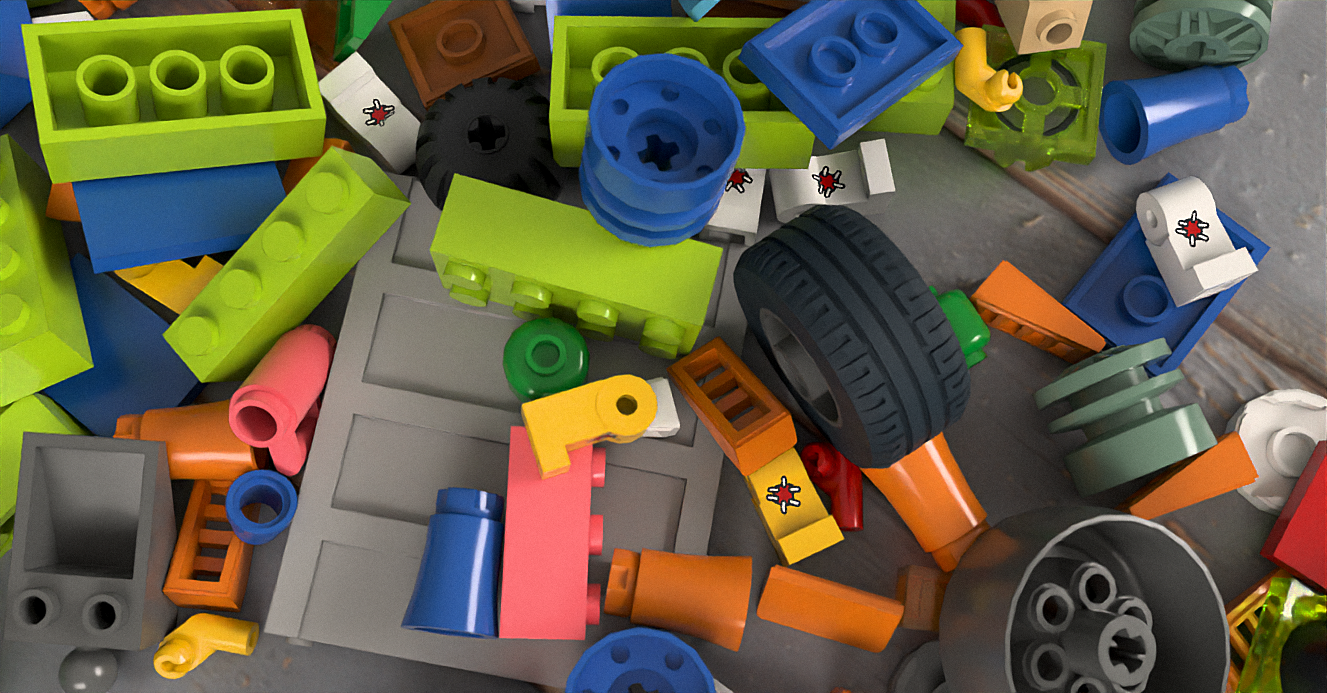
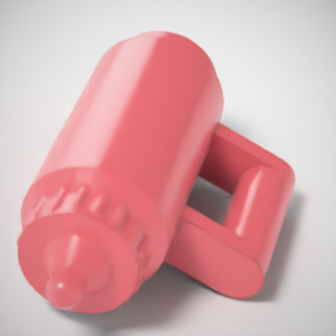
[229,324,337,476]

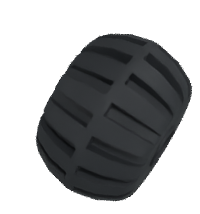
[416,77,570,211]

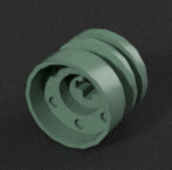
[1129,0,1273,73]
[1032,338,1218,499]

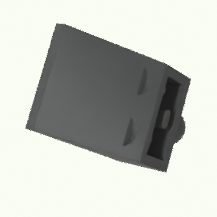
[2,432,178,693]

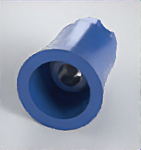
[1097,65,1249,165]
[400,487,505,639]

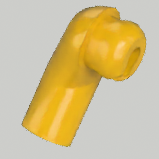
[954,27,1023,112]
[153,613,259,679]

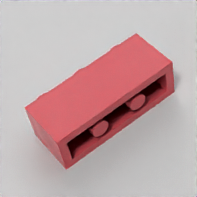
[499,426,606,640]

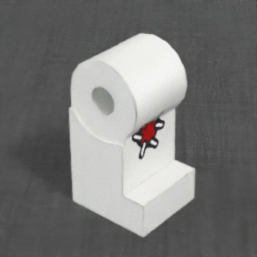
[318,52,421,175]
[769,138,895,223]
[699,168,766,246]
[1136,176,1258,307]

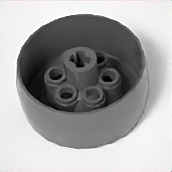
[939,506,1231,693]

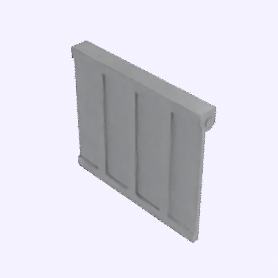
[264,171,751,693]

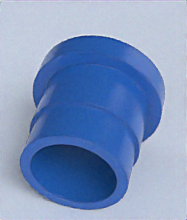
[225,470,297,545]

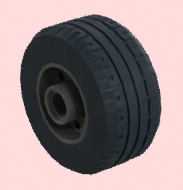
[733,205,971,469]

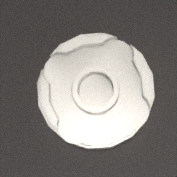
[1225,389,1327,516]

